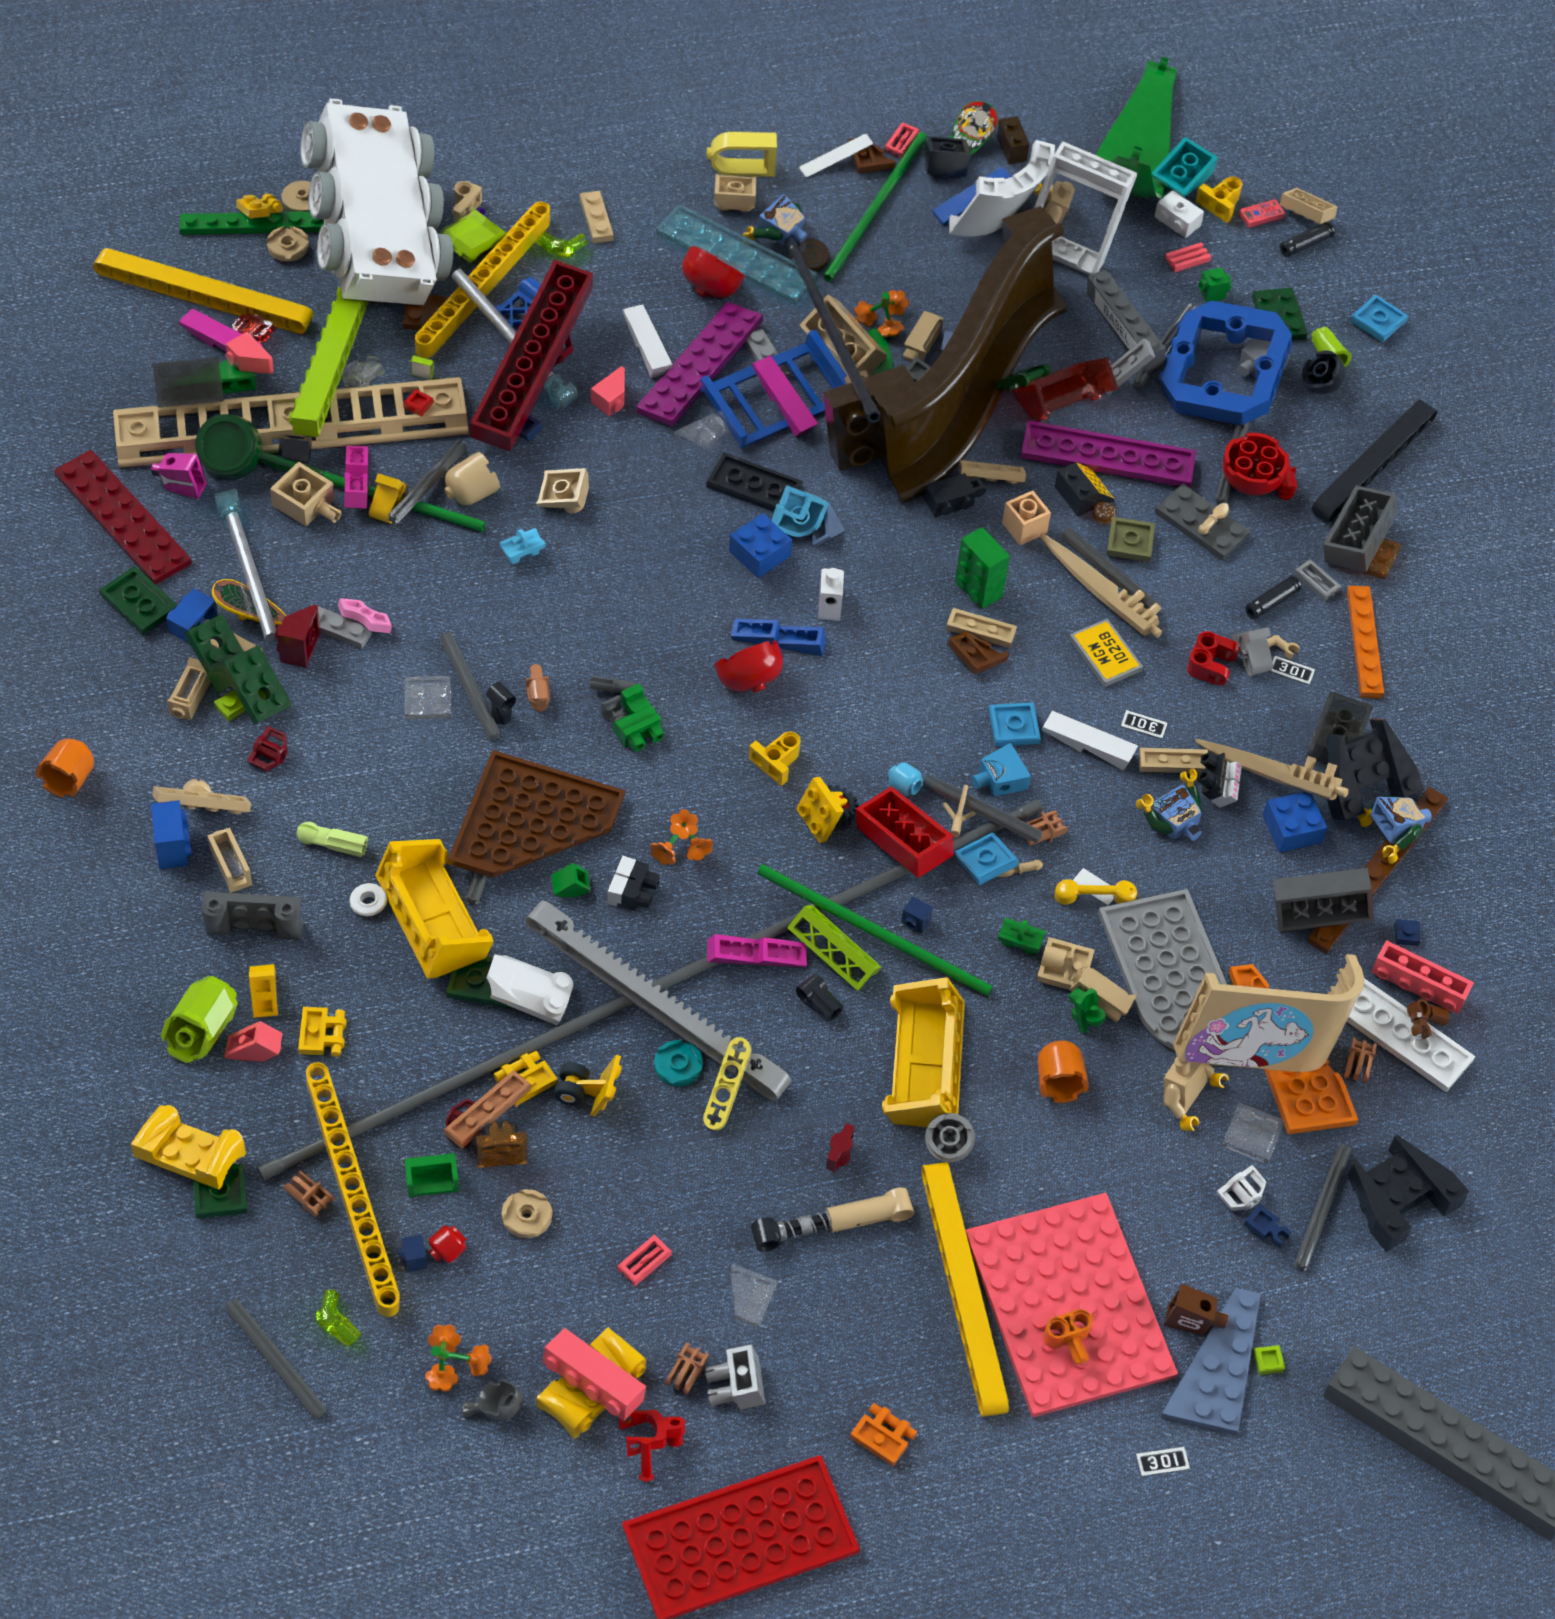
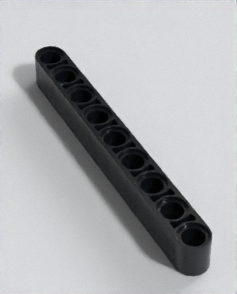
[1311,399,1438,522]

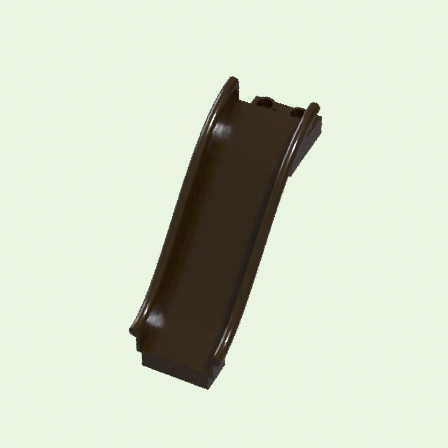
[823,206,1067,503]

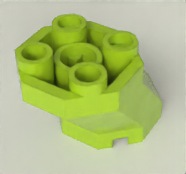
[440,208,507,263]
[161,976,238,1063]

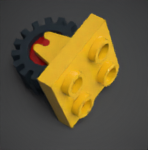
[796,777,859,843]

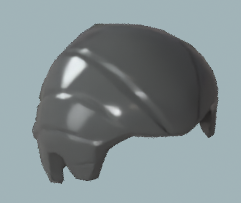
[462,1380,522,1421]

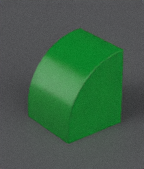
[551,863,591,898]

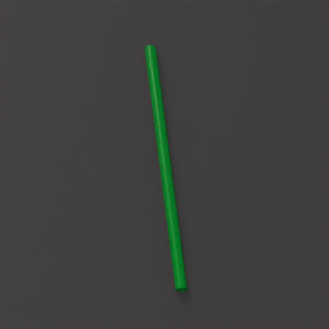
[823,132,927,282]
[259,452,486,532]
[757,864,993,997]

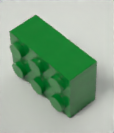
[955,527,1010,609]

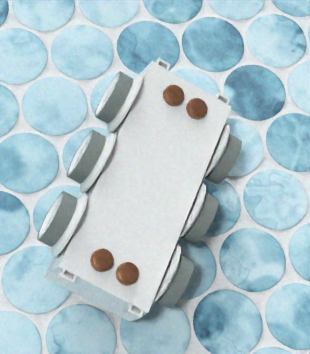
[300,99,453,305]

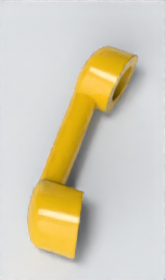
[1054,879,1137,905]

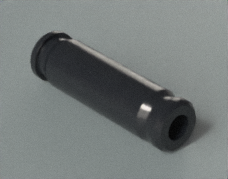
[1280,222,1335,257]
[1245,575,1302,619]

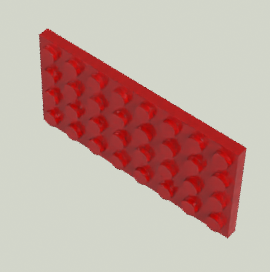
[622,1455,860,1619]

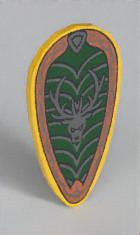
[211,579,286,625]

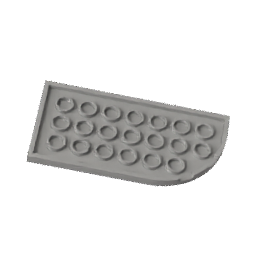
[1098,889,1227,1051]

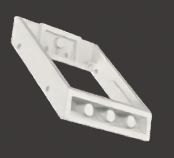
[1034,142,1137,275]

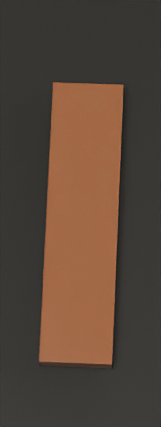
[444,1070,531,1149]

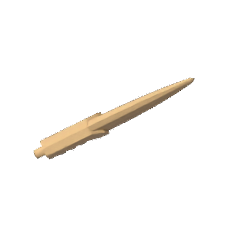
[1040,533,1162,638]
[1195,738,1348,800]

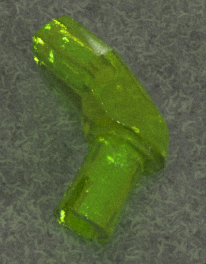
[535,231,588,259]
[315,1289,361,1347]

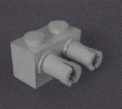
[705,1344,765,1410]

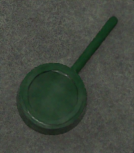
[195,414,323,480]

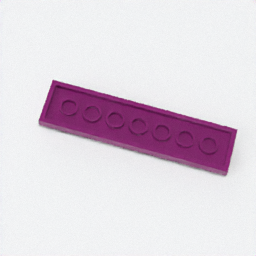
[636,302,763,427]
[1021,420,1196,488]

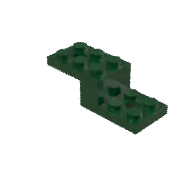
[184,614,293,725]

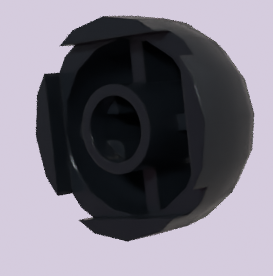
[1302,350,1346,394]

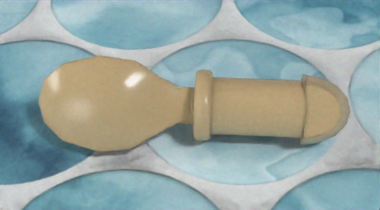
[1198,503,1229,535]
[997,860,1043,878]

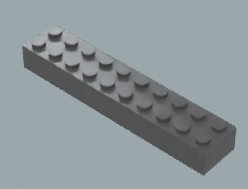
[1323,1346,1555,1541]

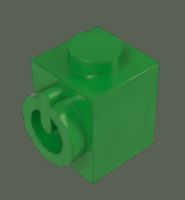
[1198,267,1231,303]

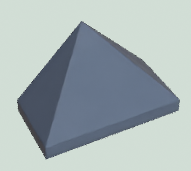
[812,503,845,547]

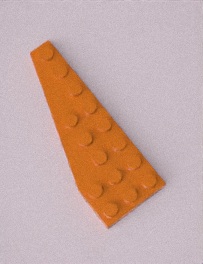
[1229,964,1358,1135]

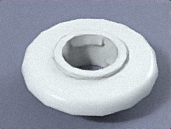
[349,883,387,916]

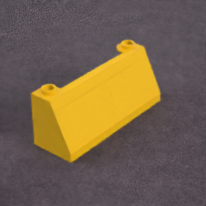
[375,839,494,979]
[882,977,965,1127]

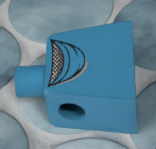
[972,743,1031,796]

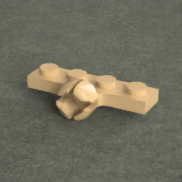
[152,779,251,814]

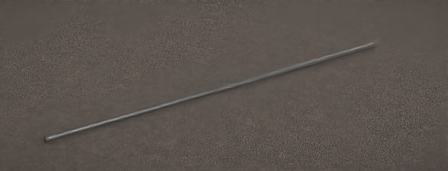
[257,799,1043,1181]

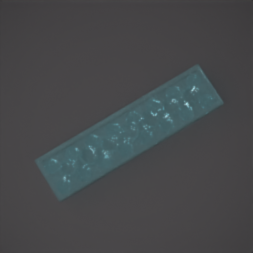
[656,204,818,304]

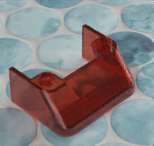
[1012,357,1118,422]

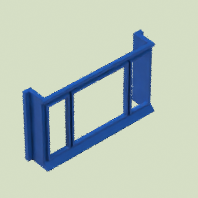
[700,329,847,449]

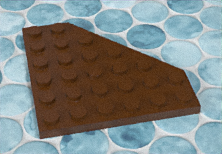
[448,750,626,878]

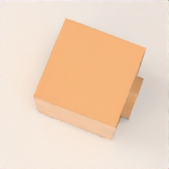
[1002,490,1051,545]

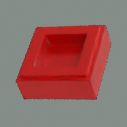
[403,389,434,417]

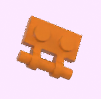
[850,1403,918,1467]

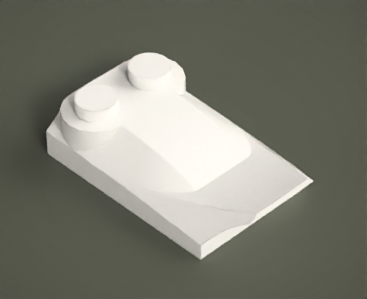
[486,954,573,1025]

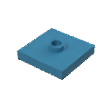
[1350,294,1408,342]
[988,702,1041,747]
[954,832,1019,885]

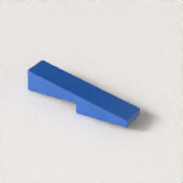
[933,166,1012,226]
[731,619,826,656]

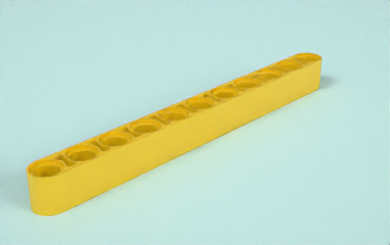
[415,202,550,359]
[93,248,314,334]
[306,1062,400,1317]
[921,1162,1009,1417]

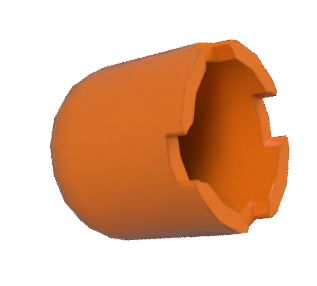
[35,738,94,798]
[1037,1041,1089,1103]

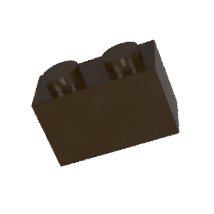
[996,116,1030,165]

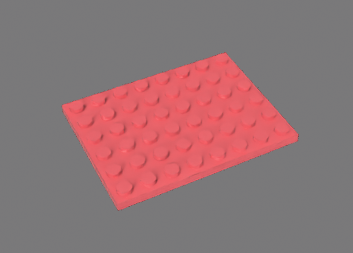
[965,1193,1178,1418]

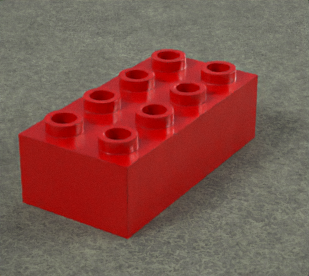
[856,786,954,878]

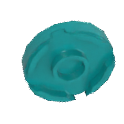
[654,1040,703,1087]

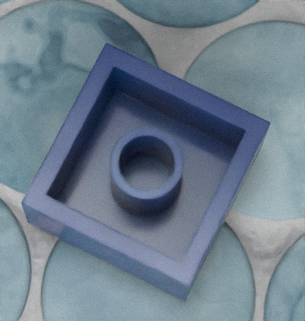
[729,513,792,578]
[1262,792,1327,853]
[151,800,192,869]

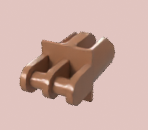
[526,664,550,712]
[1025,810,1068,846]
[1344,1037,1377,1083]
[283,1170,335,1217]
[665,1343,710,1395]

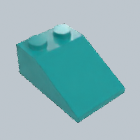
[1152,137,1218,197]

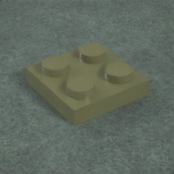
[1106,516,1155,562]

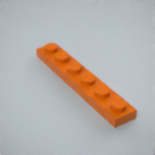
[1347,586,1384,698]

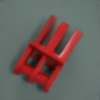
[1274,461,1297,501]

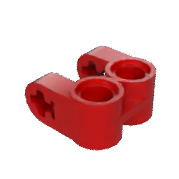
[1187,631,1240,686]

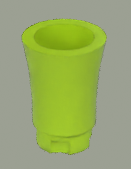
[1311,327,1352,367]

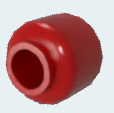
[428,1225,467,1263]

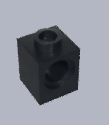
[279,434,312,463]

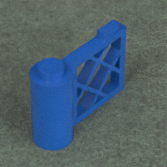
[495,277,541,327]

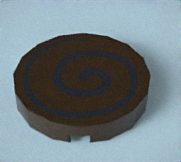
[788,238,829,273]

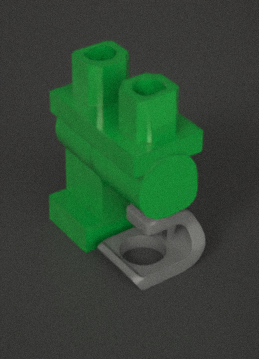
[600,683,664,752]

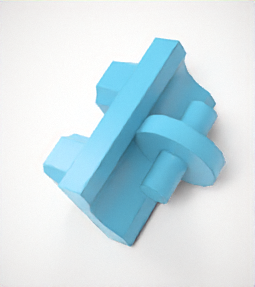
[500,528,546,564]

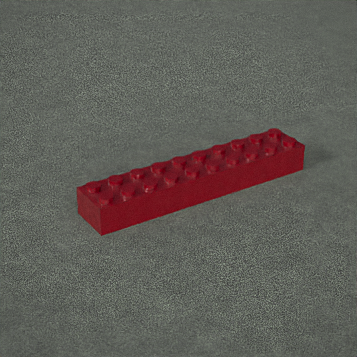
[470,259,593,452]

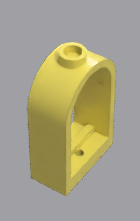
[707,132,777,177]

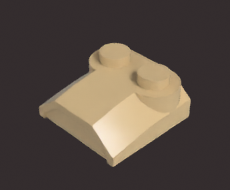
[714,174,756,212]
[536,468,589,513]

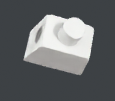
[818,568,844,621]

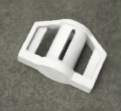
[1217,1165,1266,1211]

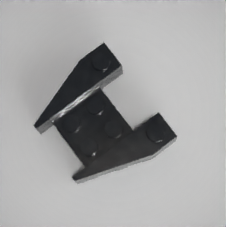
[1327,718,1424,820]
[1347,1135,1469,1252]

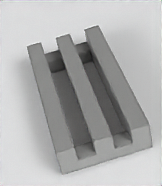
[1294,559,1341,602]

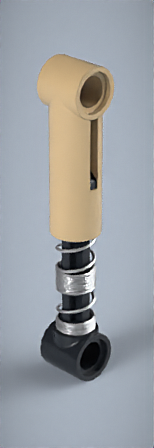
[750,1188,914,1252]

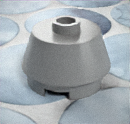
[925,1113,975,1162]

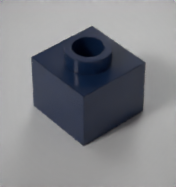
[901,897,933,933]
[398,1234,427,1272]

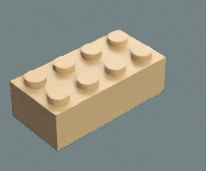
[800,295,888,376]

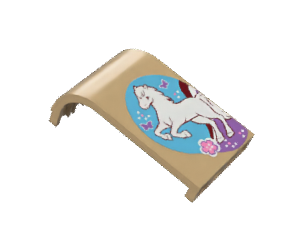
[1173,954,1364,1072]

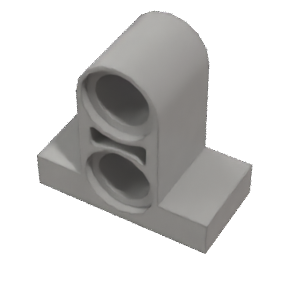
[1232,627,1273,676]

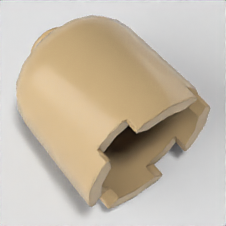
[444,452,500,506]

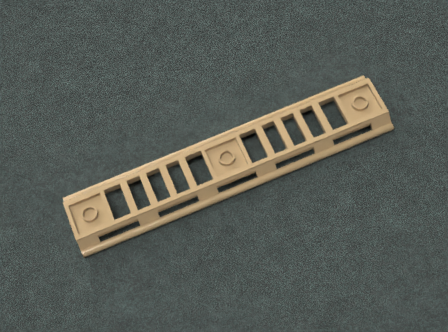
[113,377,469,468]

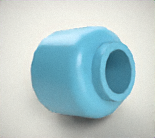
[888,762,923,797]

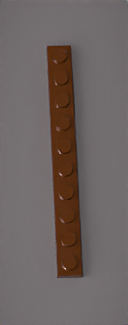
[1307,786,1449,955]

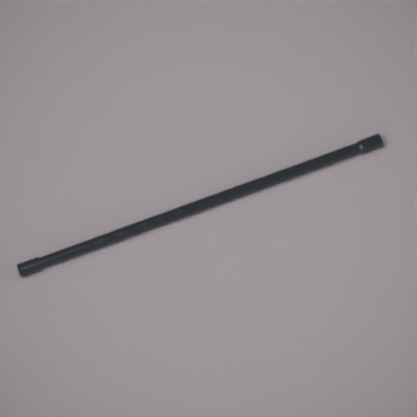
[784,236,881,423]

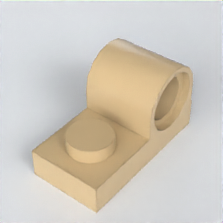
[452,181,482,222]

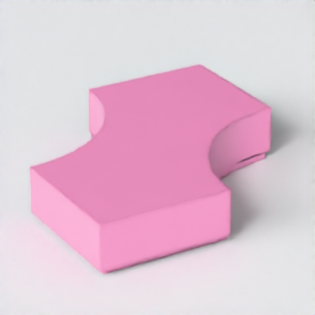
[338,598,392,633]

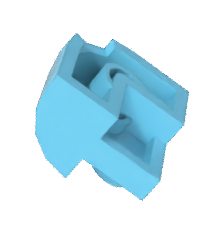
[772,485,829,537]

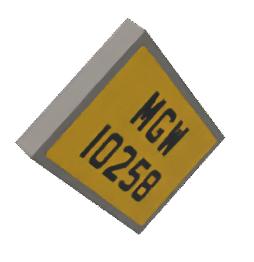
[1069,618,1143,687]

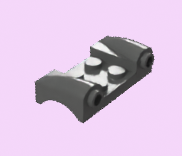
[201,892,304,939]

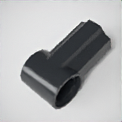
[486,682,517,725]
[795,974,843,1021]

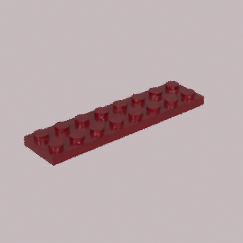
[54,449,192,585]

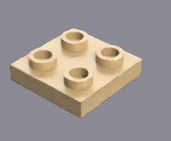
[1036,937,1095,990]

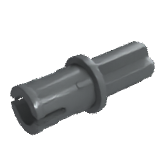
[590,676,636,695]

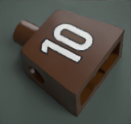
[1164,1284,1229,1335]

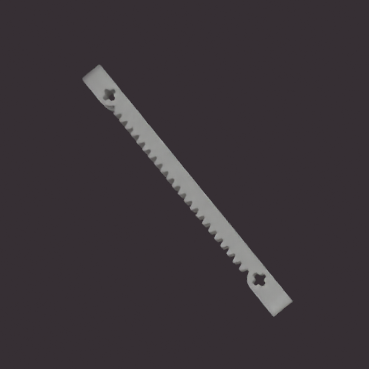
[525,901,792,1101]

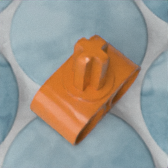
[1043,1309,1093,1365]

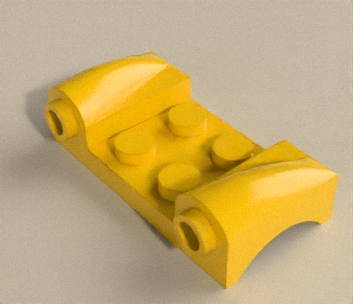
[131,1105,246,1189]
[536,1327,646,1439]

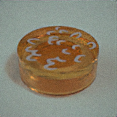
[1093,502,1116,523]

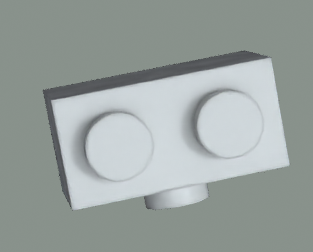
[1155,191,1204,238]

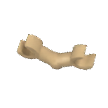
[1267,635,1300,659]

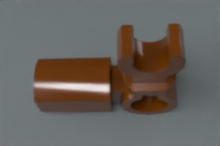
[1407,999,1450,1039]

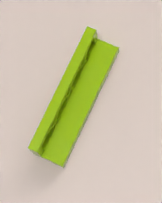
[787,904,882,991]

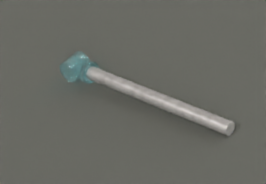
[452,269,579,409]
[214,489,277,642]

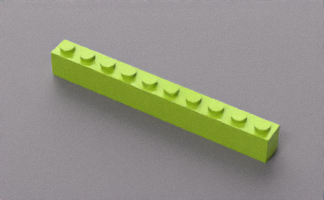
[289,287,369,437]

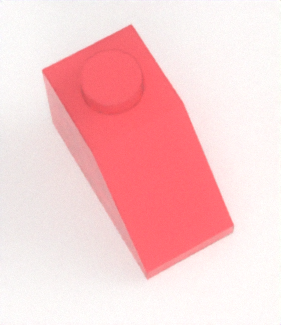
[225,332,274,374]
[591,366,625,416]
[224,1021,282,1062]

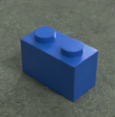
[166,588,218,643]

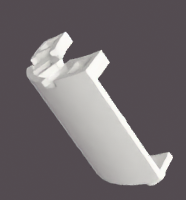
[949,140,1055,237]

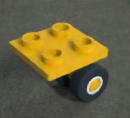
[554,1055,622,1117]

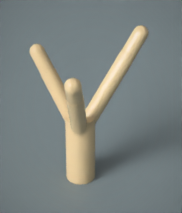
[943,785,976,837]

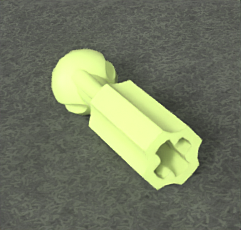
[296,822,368,857]

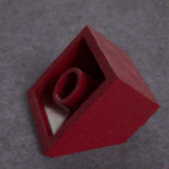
[275,604,321,668]

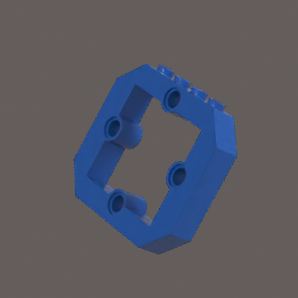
[1159,301,1292,425]

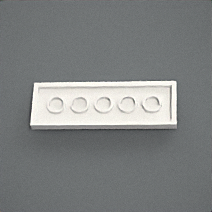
[1346,978,1475,1092]

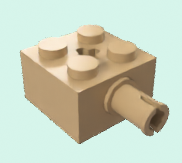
[270,462,342,526]

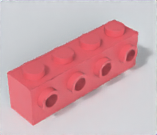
[1371,940,1474,1015]
[543,1328,646,1421]

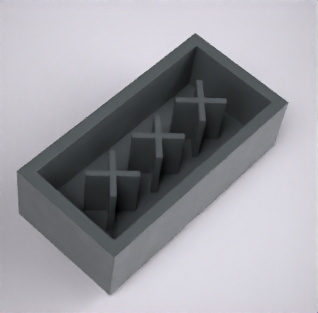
[1323,485,1398,572]
[1273,868,1374,932]

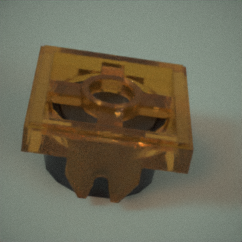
[476,1120,528,1168]

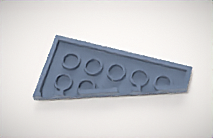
[1160,1288,1261,1435]

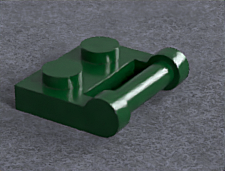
[995,364,1051,391]

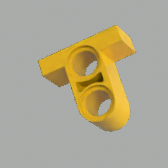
[1196,177,1242,223]
[369,473,409,524]
[748,731,801,786]
[249,964,278,1018]

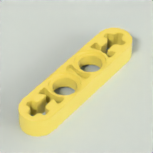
[703,1037,752,1131]

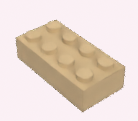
[1280,188,1338,224]

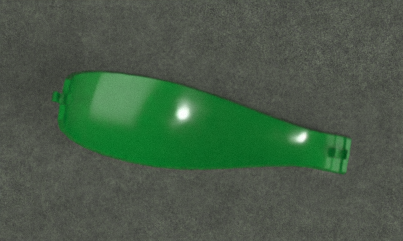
[1095,56,1177,198]

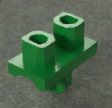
[997,918,1046,955]
[1069,987,1106,1034]

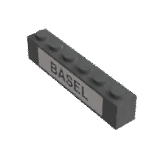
[1087,270,1166,373]

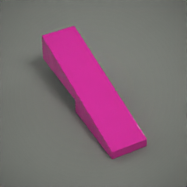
[179,309,262,353]
[752,355,818,437]
[344,445,368,508]
[707,934,807,967]

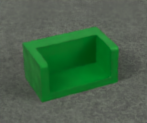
[405,1153,459,1197]

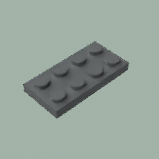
[1155,484,1251,561]

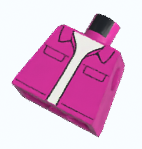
[151,453,207,499]

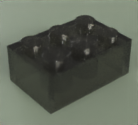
[152,356,224,408]
[1306,691,1373,765]

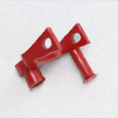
[619,1410,685,1482]

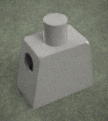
[1237,339,1290,377]

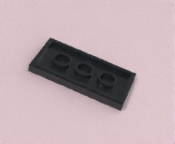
[706,452,803,512]

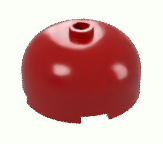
[682,246,745,299]
[1222,433,1289,496]
[713,640,783,693]

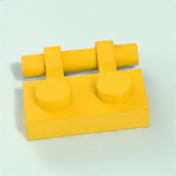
[236,194,283,218]
[298,1007,347,1057]
[493,1051,558,1107]

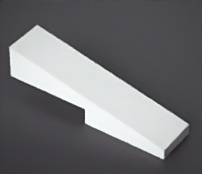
[623,305,672,378]
[1041,711,1138,771]

